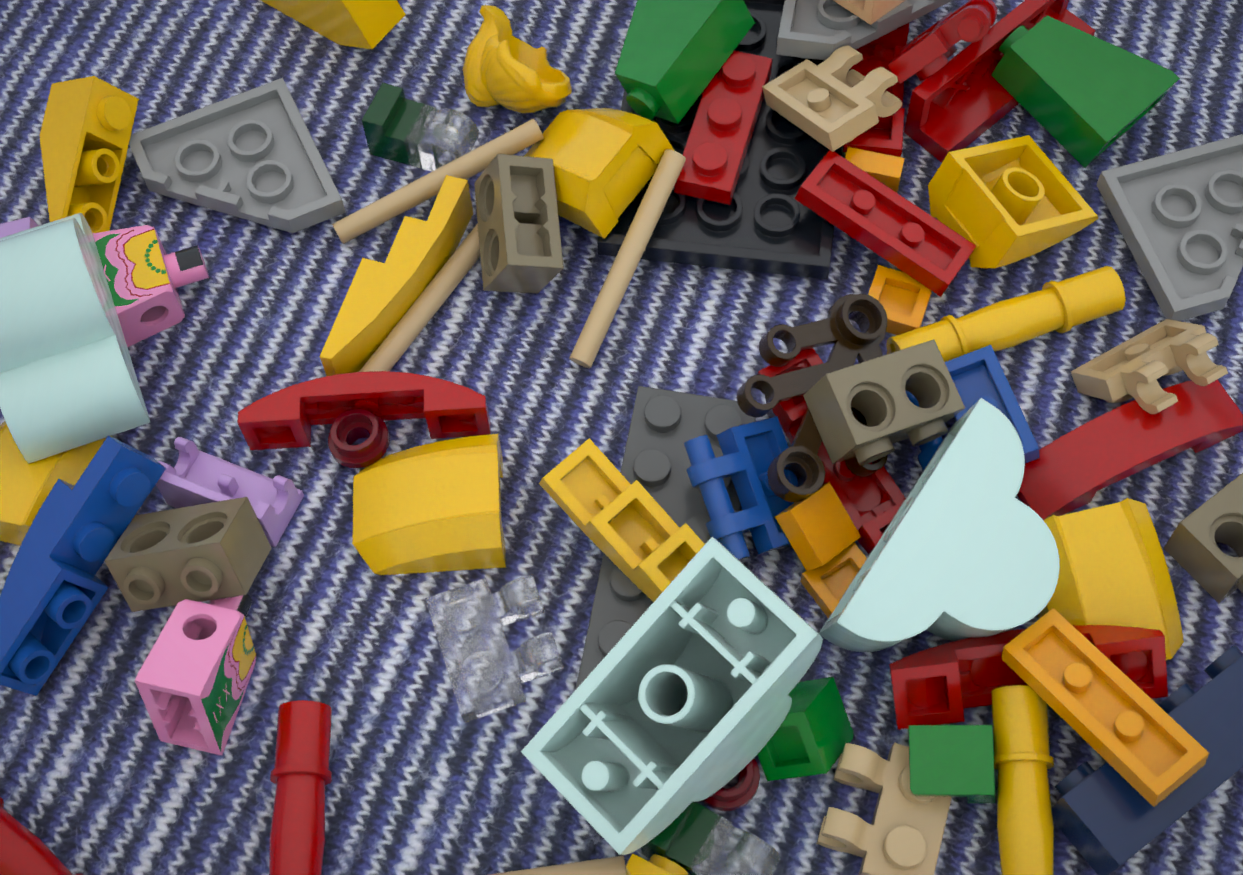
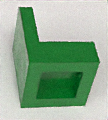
[757,677,854,781]
[909,725,995,803]

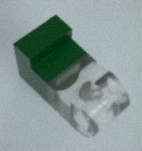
[362,82,479,171]
[641,802,781,875]

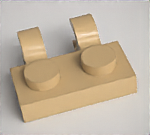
[762,45,902,152]
[1071,319,1228,414]
[817,742,952,875]

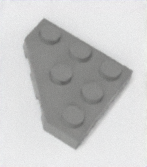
[776,0,952,61]
[129,78,346,233]
[1096,134,1243,321]

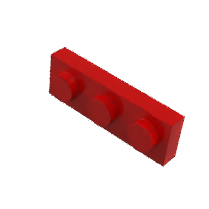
[674,50,773,205]
[795,150,976,297]

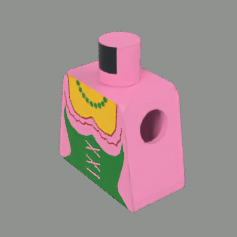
[93,225,209,347]
[135,594,256,756]

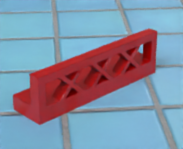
[904,0,1096,163]

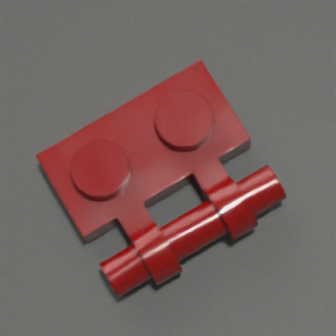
[887,0,997,84]

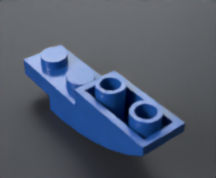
[0,435,166,696]

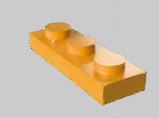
[1002,608,1209,807]

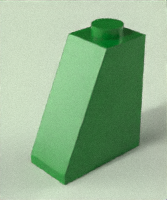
[614,0,755,124]
[991,16,1180,168]

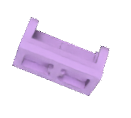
[156,437,304,547]

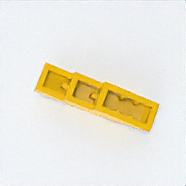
[319,175,473,376]
[539,438,705,602]

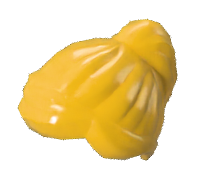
[463,5,572,113]

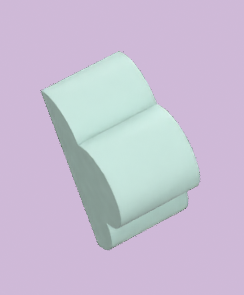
[0,213,150,464]
[819,398,1060,652]
[521,537,823,855]

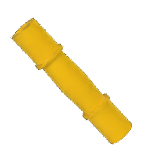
[886,266,1126,362]
[992,685,1054,875]

